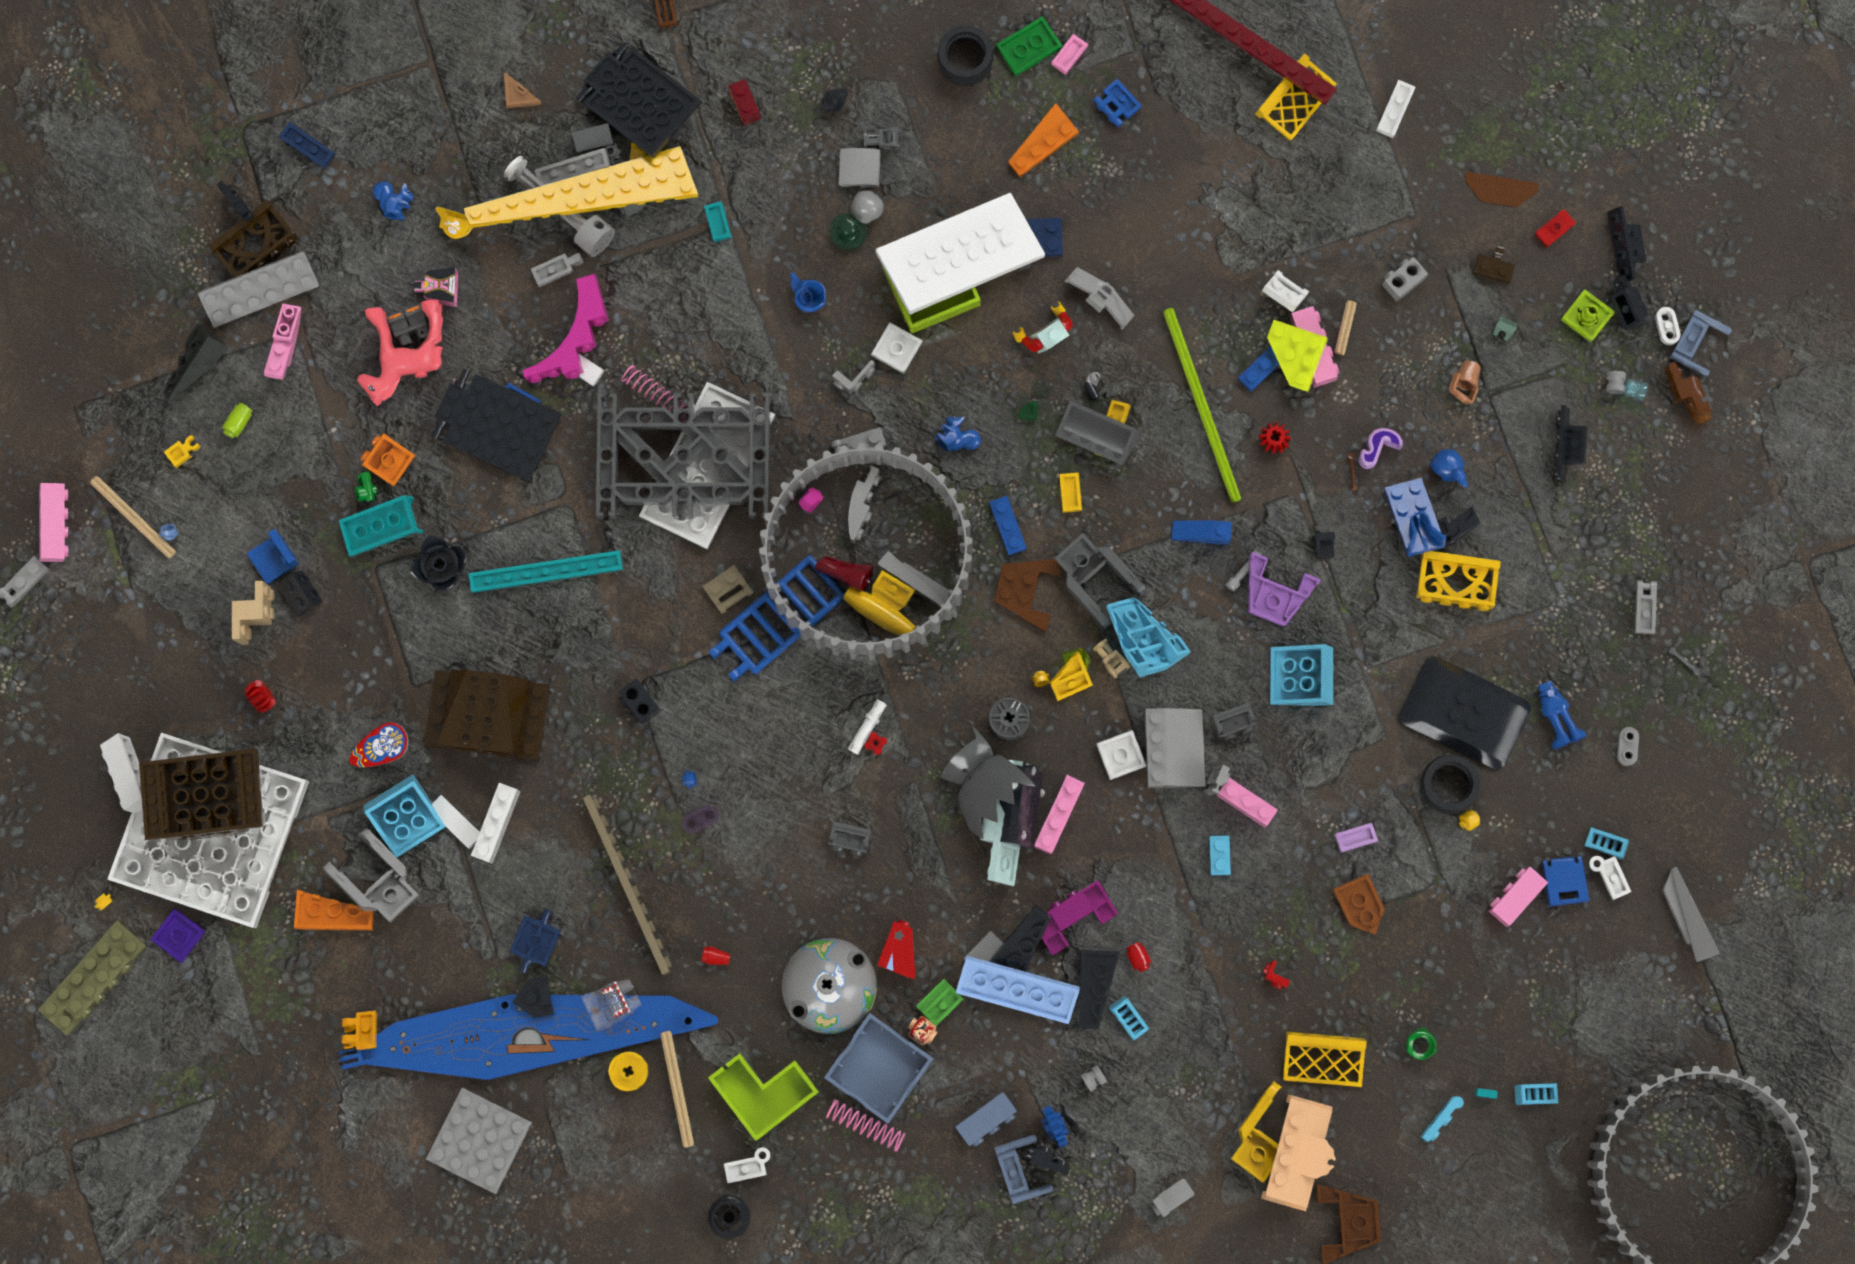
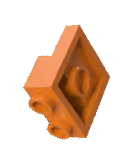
[360,433,415,486]

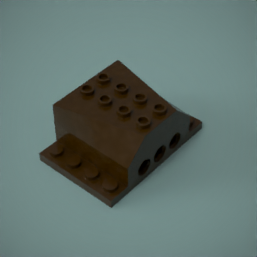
[424,670,550,761]
[139,749,264,841]

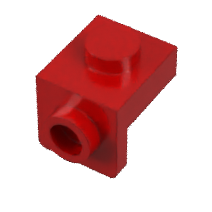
[1263,960,1290,990]

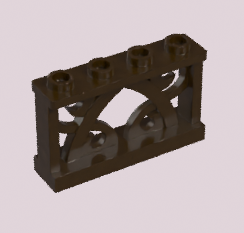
[208,200,298,278]

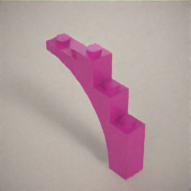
[523,274,609,383]

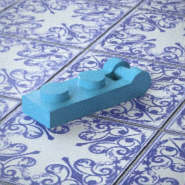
[1420,1096,1464,1142]

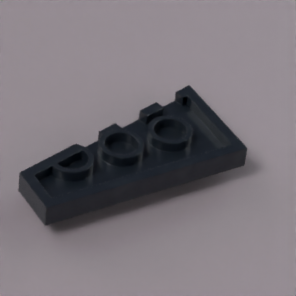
[988,905,1051,972]

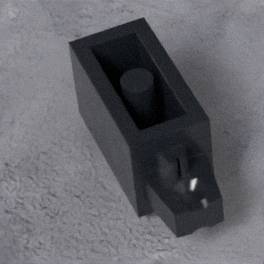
[1610,276,1652,331]

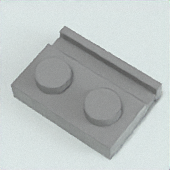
[1203,765,1230,795]

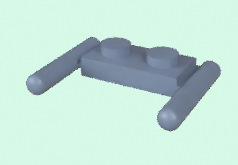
[1670,310,1732,377]
[994,1135,1053,1204]

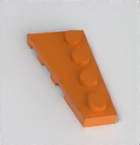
[1008,104,1079,178]
[294,890,374,931]

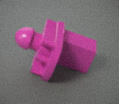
[798,487,823,513]

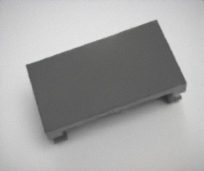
[572,123,613,153]

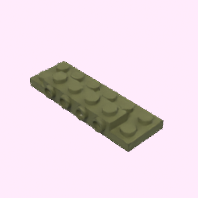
[38,921,147,1035]

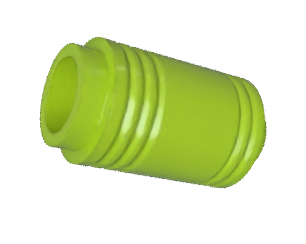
[222,403,252,439]

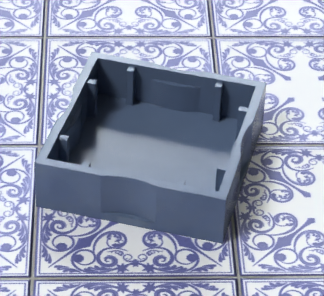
[824,1013,934,1124]

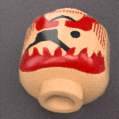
[908,1016,938,1046]

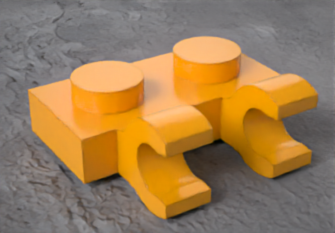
[342,1010,377,1050]

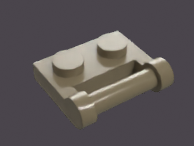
[703,565,753,614]

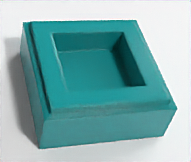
[1474,1088,1498,1099]

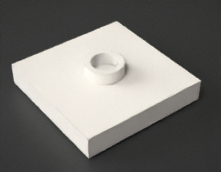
[871,323,923,374]
[1096,730,1146,780]

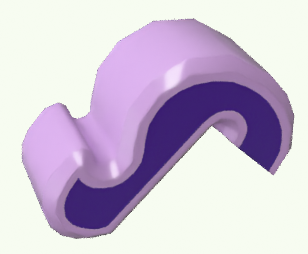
[1358,428,1403,469]

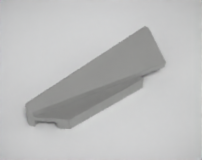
[877,551,957,618]
[1662,867,1720,962]

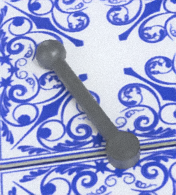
[1668,647,1701,676]

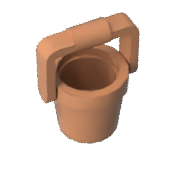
[1449,360,1481,404]

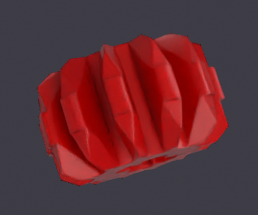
[1258,422,1291,454]
[244,680,276,713]

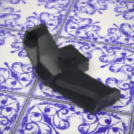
[1437,506,1480,548]

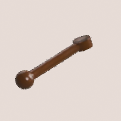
[1347,452,1358,492]

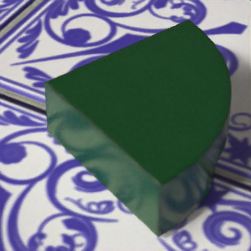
[1018,401,1038,421]

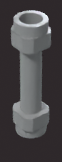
[1225,550,1262,592]

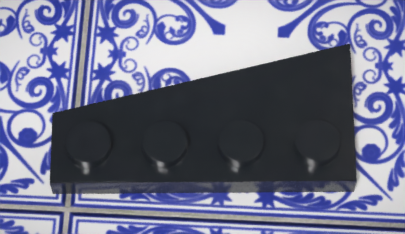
[1078,950,1120,1029]

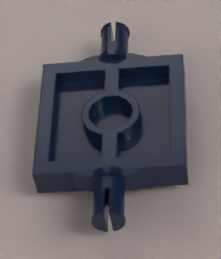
[510,909,561,974]

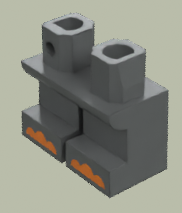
[386,304,430,348]

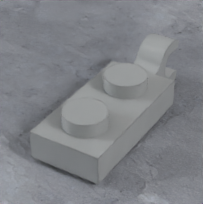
[531,253,584,287]

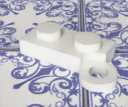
[1589,856,1631,900]
[724,1147,770,1183]

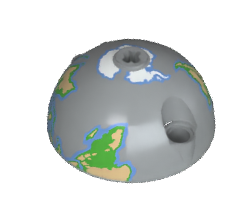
[781,938,877,1034]

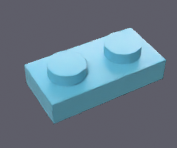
[1209,836,1231,875]

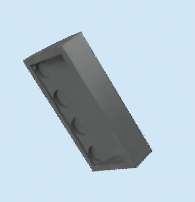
[1055,401,1141,465]

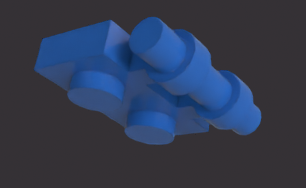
[1093,79,1142,128]

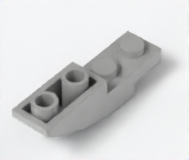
[848,466,882,544]

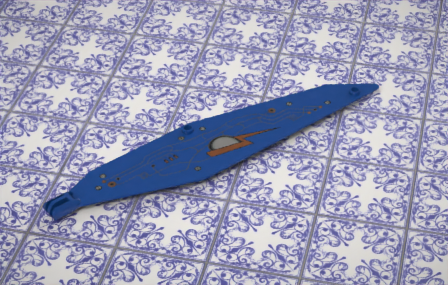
[338,995,718,1080]

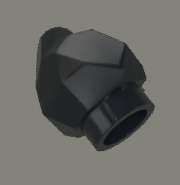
[821,89,848,112]

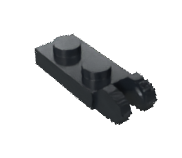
[216,180,254,222]

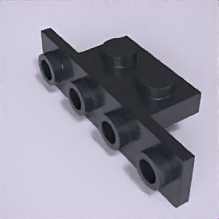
[1607,206,1647,282]
[1555,405,1588,483]

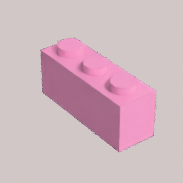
[1216,778,1277,828]
[1489,867,1548,927]

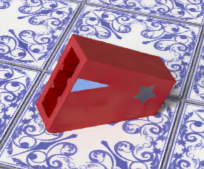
[877,920,915,980]

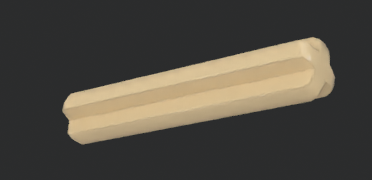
[1334,300,1357,355]

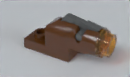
[1664,362,1712,424]

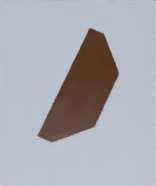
[1465,172,1539,207]

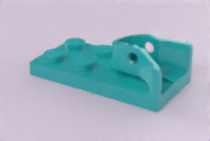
[339,495,424,557]

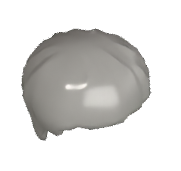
[850,190,884,224]

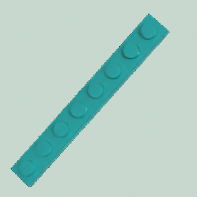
[469,550,623,593]

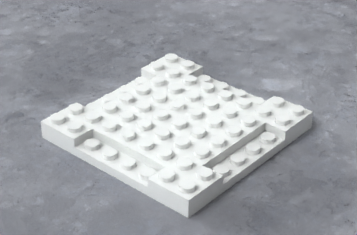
[108,733,309,929]

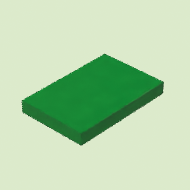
[995,16,1062,77]

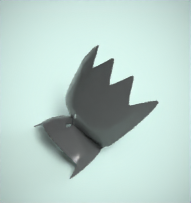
[932,727,1034,848]

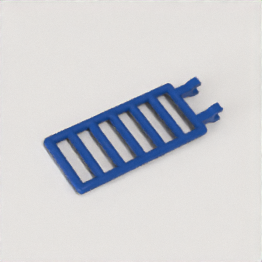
[709,555,845,682]

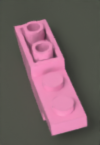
[264,304,301,380]

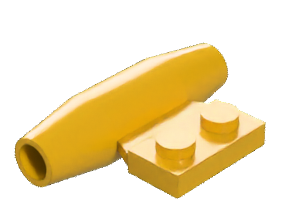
[843,570,916,636]

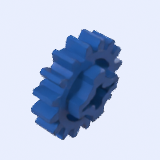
[1041,1105,1069,1148]

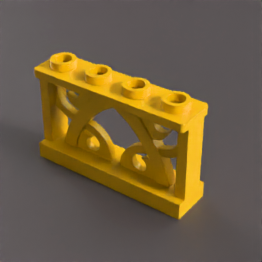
[1416,551,1501,611]

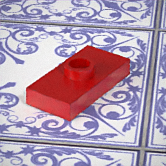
[1535,209,1576,248]

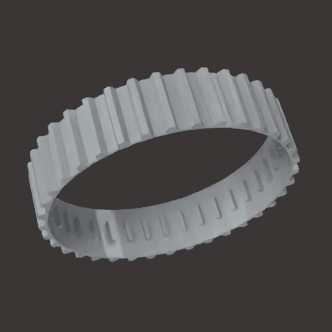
[759,443,972,660]
[1587,1066,1818,1264]

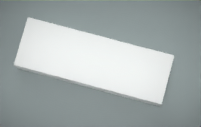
[1376,80,1415,138]
[428,795,480,849]

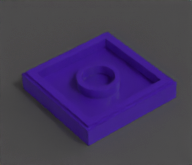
[150,908,206,963]

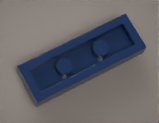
[278,122,336,169]

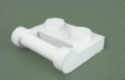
[1262,270,1309,312]

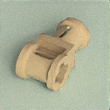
[1093,639,1130,679]

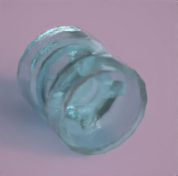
[1624,378,1648,401]

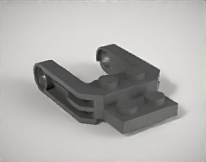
[1054,533,1147,629]

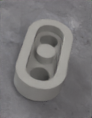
[1617,727,1639,766]

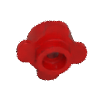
[864,732,887,755]

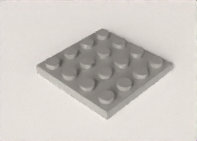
[426,1088,533,1194]

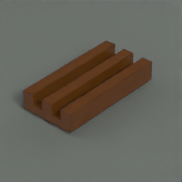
[654,0,678,29]

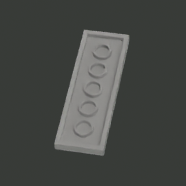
[198,250,319,328]

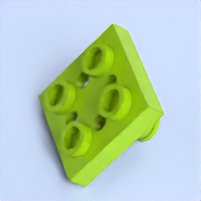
[1561,289,1615,342]

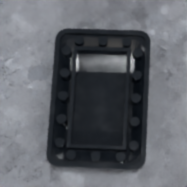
[1399,656,1531,770]

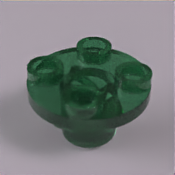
[830,213,867,250]

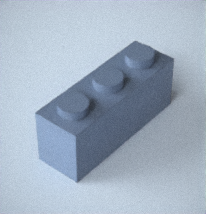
[956,1092,1017,1147]

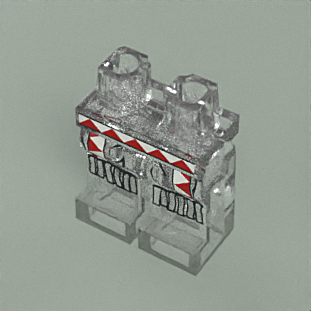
[581,979,642,1032]

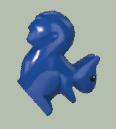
[373,181,414,221]
[934,416,981,451]

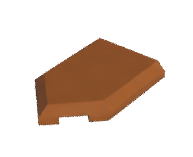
[1333,874,1385,935]

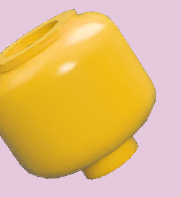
[1459,810,1480,831]

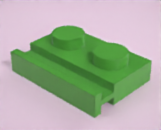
[916,979,963,1026]

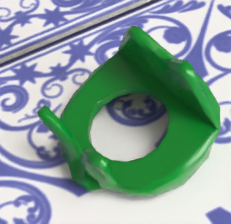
[1405,1028,1437,1060]

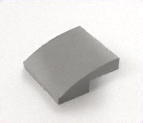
[839,148,881,188]

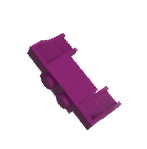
[1042,880,1118,956]

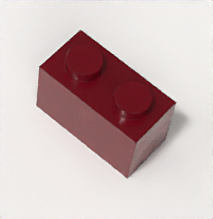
[728,79,761,126]

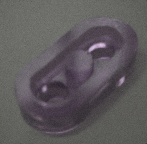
[682,805,719,834]

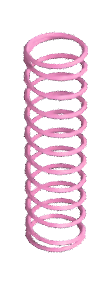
[621,365,688,423]
[826,1099,905,1152]

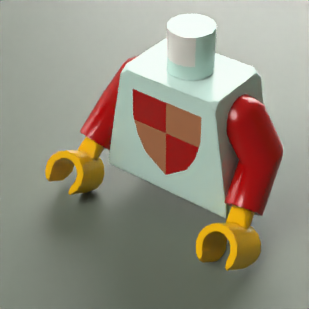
[1013,302,1073,354]

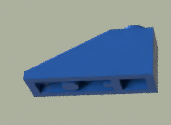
[1171,520,1232,545]

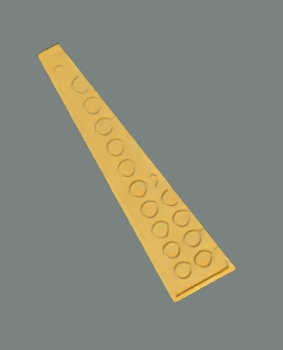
[464,146,698,228]

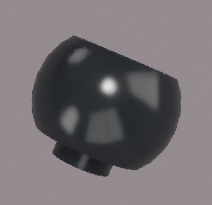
[708,1195,751,1239]

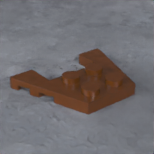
[994,559,1061,632]
[1316,1185,1381,1264]

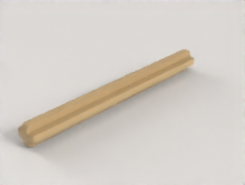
[90,476,176,558]
[660,1031,694,1148]

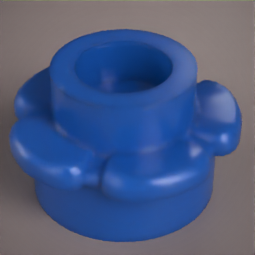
[682,770,697,789]

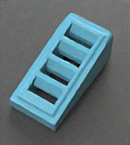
[1585,827,1629,860]
[1109,996,1149,1041]
[1514,1083,1558,1105]

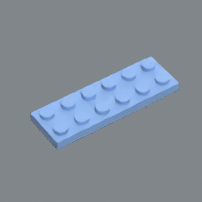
[956,956,1080,1024]

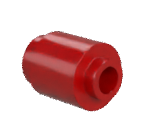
[1126,942,1152,972]

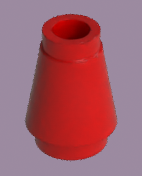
[701,945,731,965]

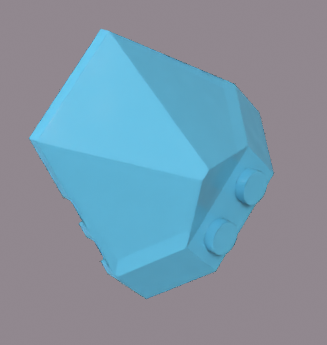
[1106,597,1191,677]

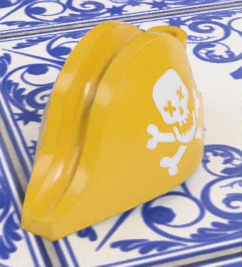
[436,207,473,239]

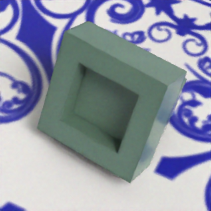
[1493,316,1517,341]

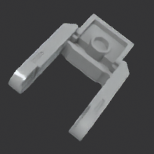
[323,828,419,923]

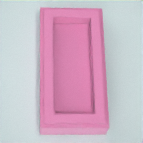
[1051,34,1088,75]

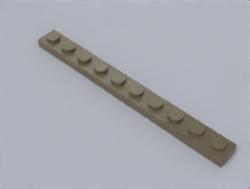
[583,795,672,975]

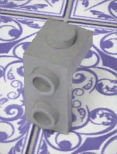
[832,360,875,394]
[1151,1179,1194,1217]

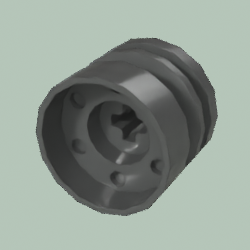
[989,698,1030,742]

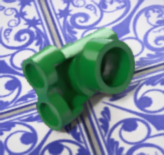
[355,472,377,503]

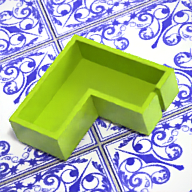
[881,263,981,334]
[708,1053,819,1141]

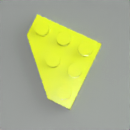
[1267,320,1328,392]

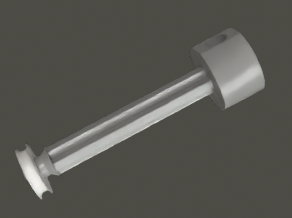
[504,156,615,257]

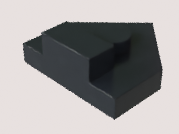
[513,976,555,1018]

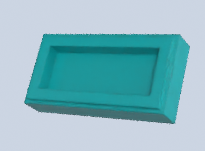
[704,201,732,242]

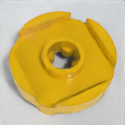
[608,1052,648,1091]

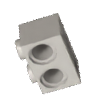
[1382,257,1428,302]

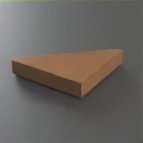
[504,73,541,108]

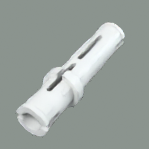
[848,699,887,755]

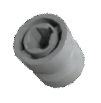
[1606,371,1626,394]
[1080,1065,1107,1092]

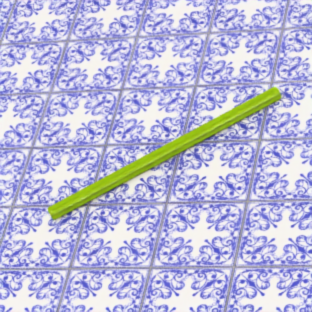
[1164,308,1241,503]

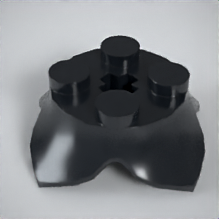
[410,535,467,591]

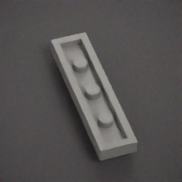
[535,148,611,185]

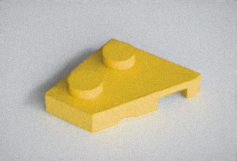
[1049,651,1093,701]

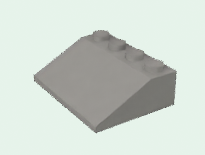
[1144,708,1205,788]

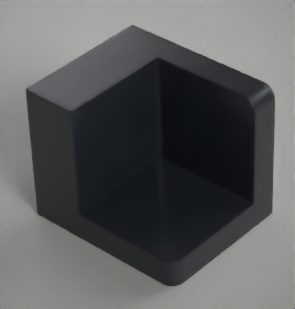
[1313,532,1335,559]

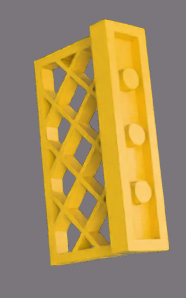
[1255,53,1337,141]
[1283,1032,1367,1087]

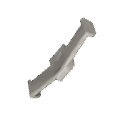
[1064,267,1134,330]

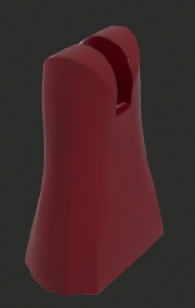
[815,555,874,592]

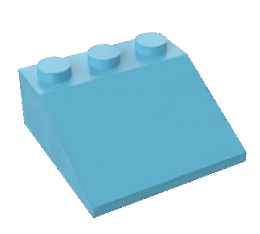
[1270,644,1333,706]
[364,774,446,858]

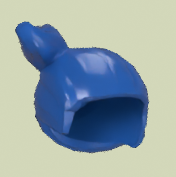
[790,272,826,312]
[1430,449,1468,488]

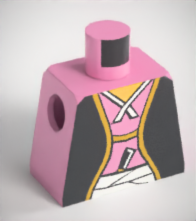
[414,267,458,307]

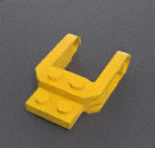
[1231,1081,1282,1183]

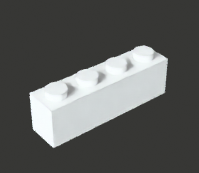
[100,733,142,814]
[471,783,520,864]

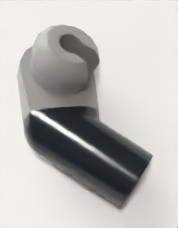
[1084,372,1100,401]

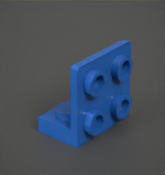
[247,529,300,584]

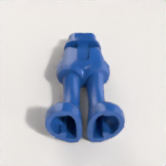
[1537,681,1587,750]

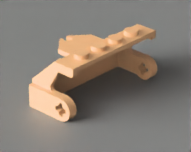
[1261,1095,1336,1211]

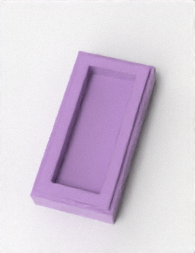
[1334,823,1378,853]

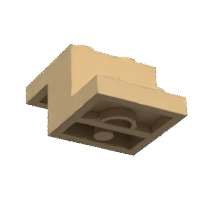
[232,581,274,645]

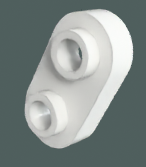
[1655,307,1681,345]

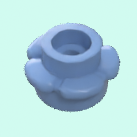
[159,524,178,540]

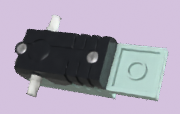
[980,760,1045,886]

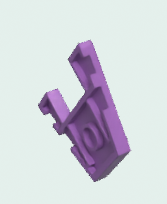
[1248,552,1321,627]

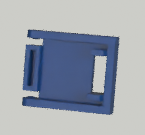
[1542,855,1589,907]

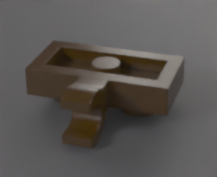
[1473,245,1516,284]

